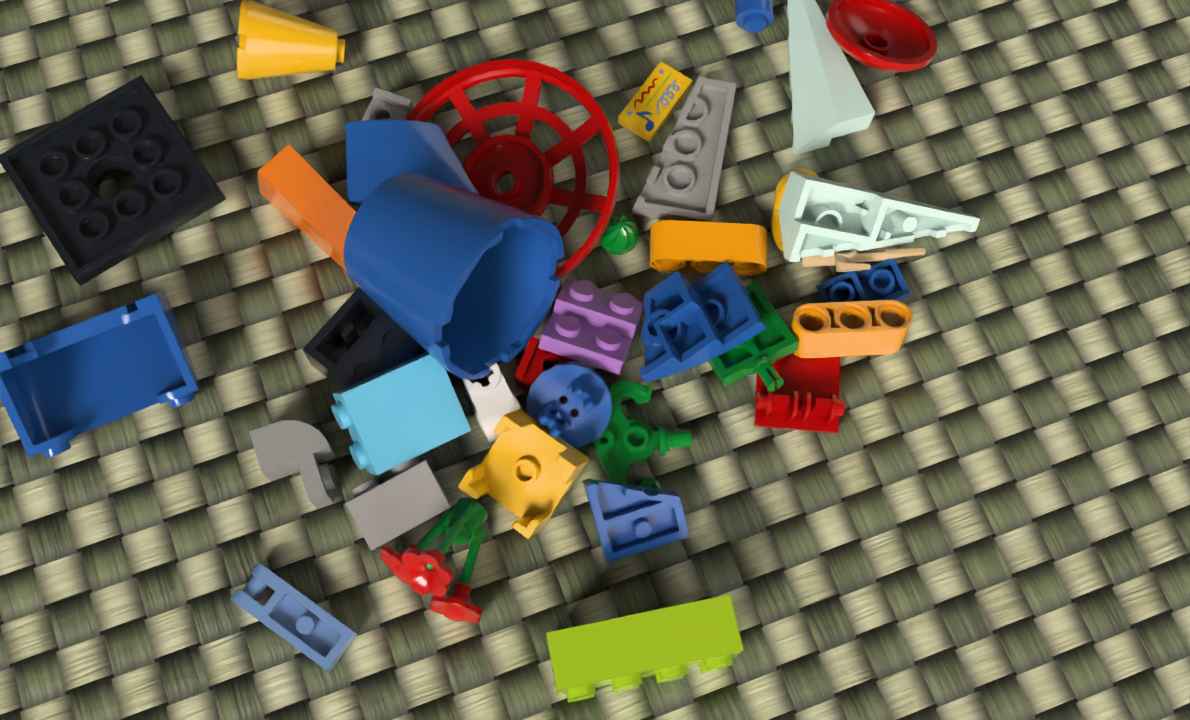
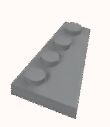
[632,77,737,222]

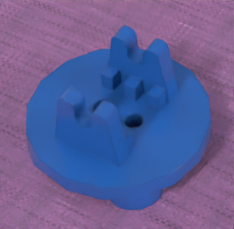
[526,361,613,447]

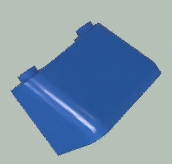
[0,291,200,458]

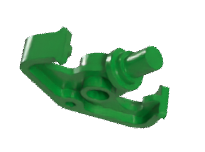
[593,380,691,489]

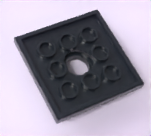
[0,75,226,286]

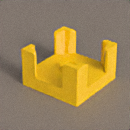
[458,409,590,539]

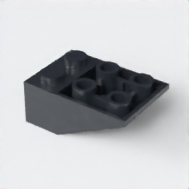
[302,287,461,389]

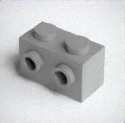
[345,458,451,551]

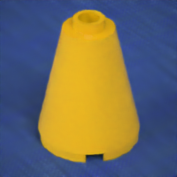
[237,0,345,80]

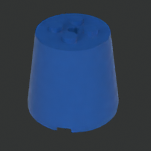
[344,172,564,380]

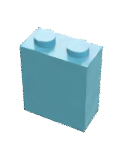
[331,352,471,475]

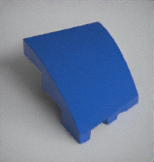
[345,120,479,206]
[640,261,766,382]

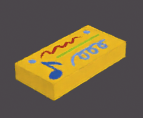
[618,61,693,143]

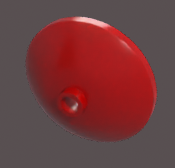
[826,0,938,72]

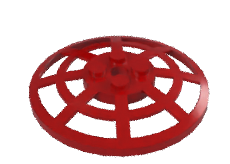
[405,59,620,278]

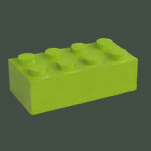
[546,594,744,702]

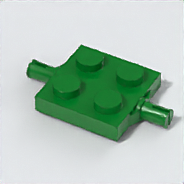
[707,282,798,392]

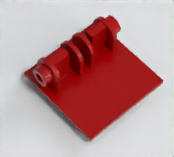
[754,353,845,434]

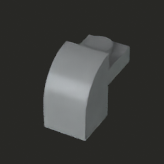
[249,420,337,509]

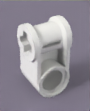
[463,363,522,443]

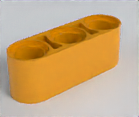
[649,220,767,276]
[789,300,913,358]

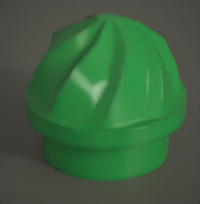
[599,215,639,255]

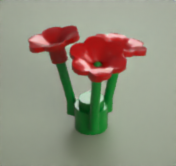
[379,498,488,623]

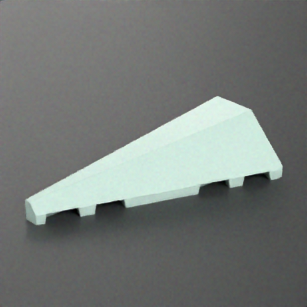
[786,0,875,156]
[778,171,980,262]

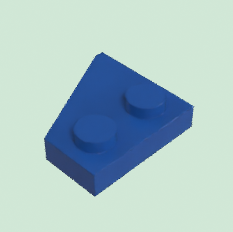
[583,479,690,563]

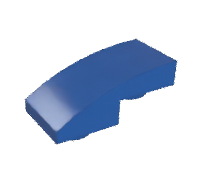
[816,259,911,303]

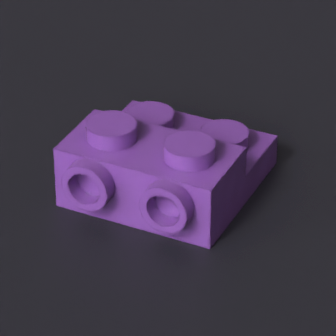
[538,278,643,375]

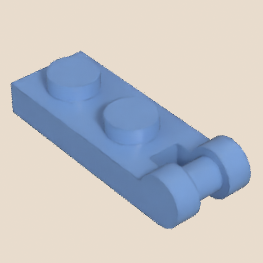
[230,562,358,672]

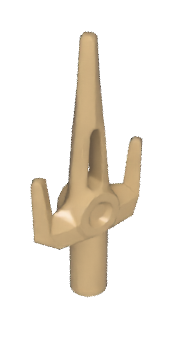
[802,248,926,272]

